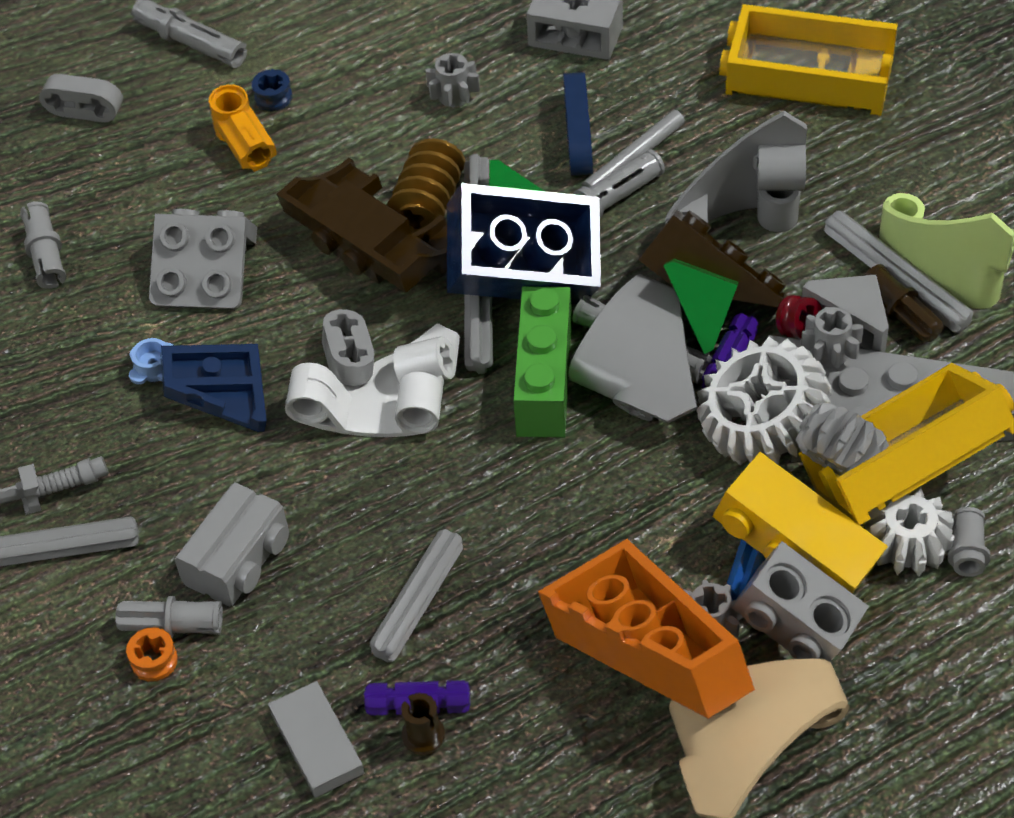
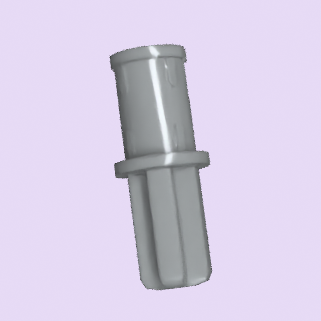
[115,596,223,638]

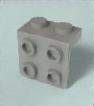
[149,209,257,309]

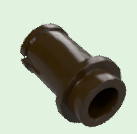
[401,693,445,755]

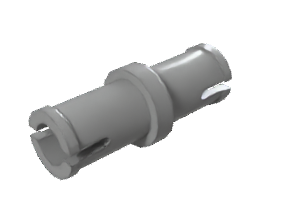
[20,201,66,289]

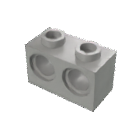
[731,541,869,662]

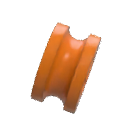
[126,627,178,682]

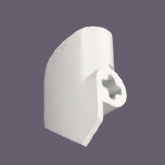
[285,323,460,437]

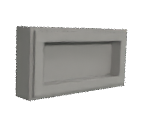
[268,681,365,798]

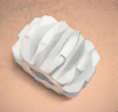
[865,487,954,576]

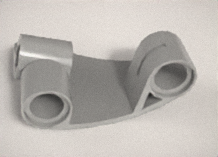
[568,274,697,423]

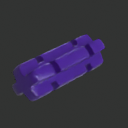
[702,313,758,389]
[364,680,471,715]

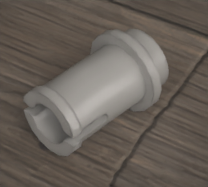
[948,507,991,577]

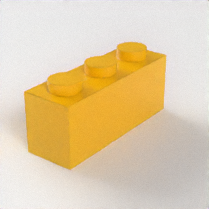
[712,452,888,594]

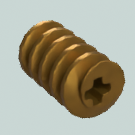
[387,138,465,233]

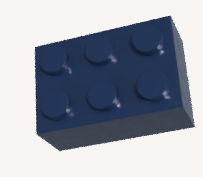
[447,183,601,304]

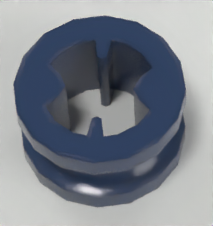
[251,69,292,112]

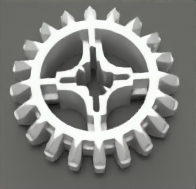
[697,336,832,465]

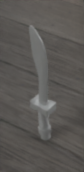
[0,456,109,515]

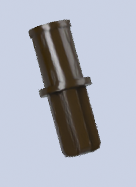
[864,264,944,342]

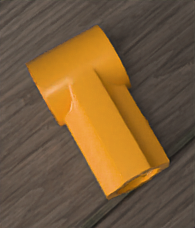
[209,84,277,172]

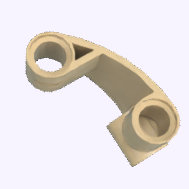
[669,659,850,818]

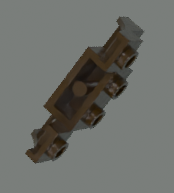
[277,157,447,293]

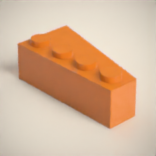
[538,539,755,719]

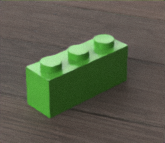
[513,286,572,437]

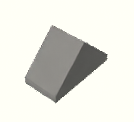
[802,275,889,352]

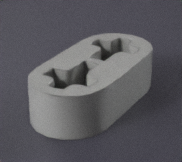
[39,74,123,122]
[322,309,374,386]

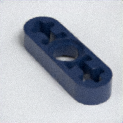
[563,72,593,176]

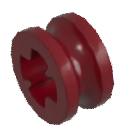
[776,295,822,340]

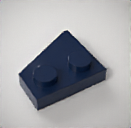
[160,344,267,432]

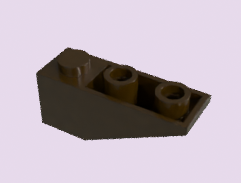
[639,210,788,307]

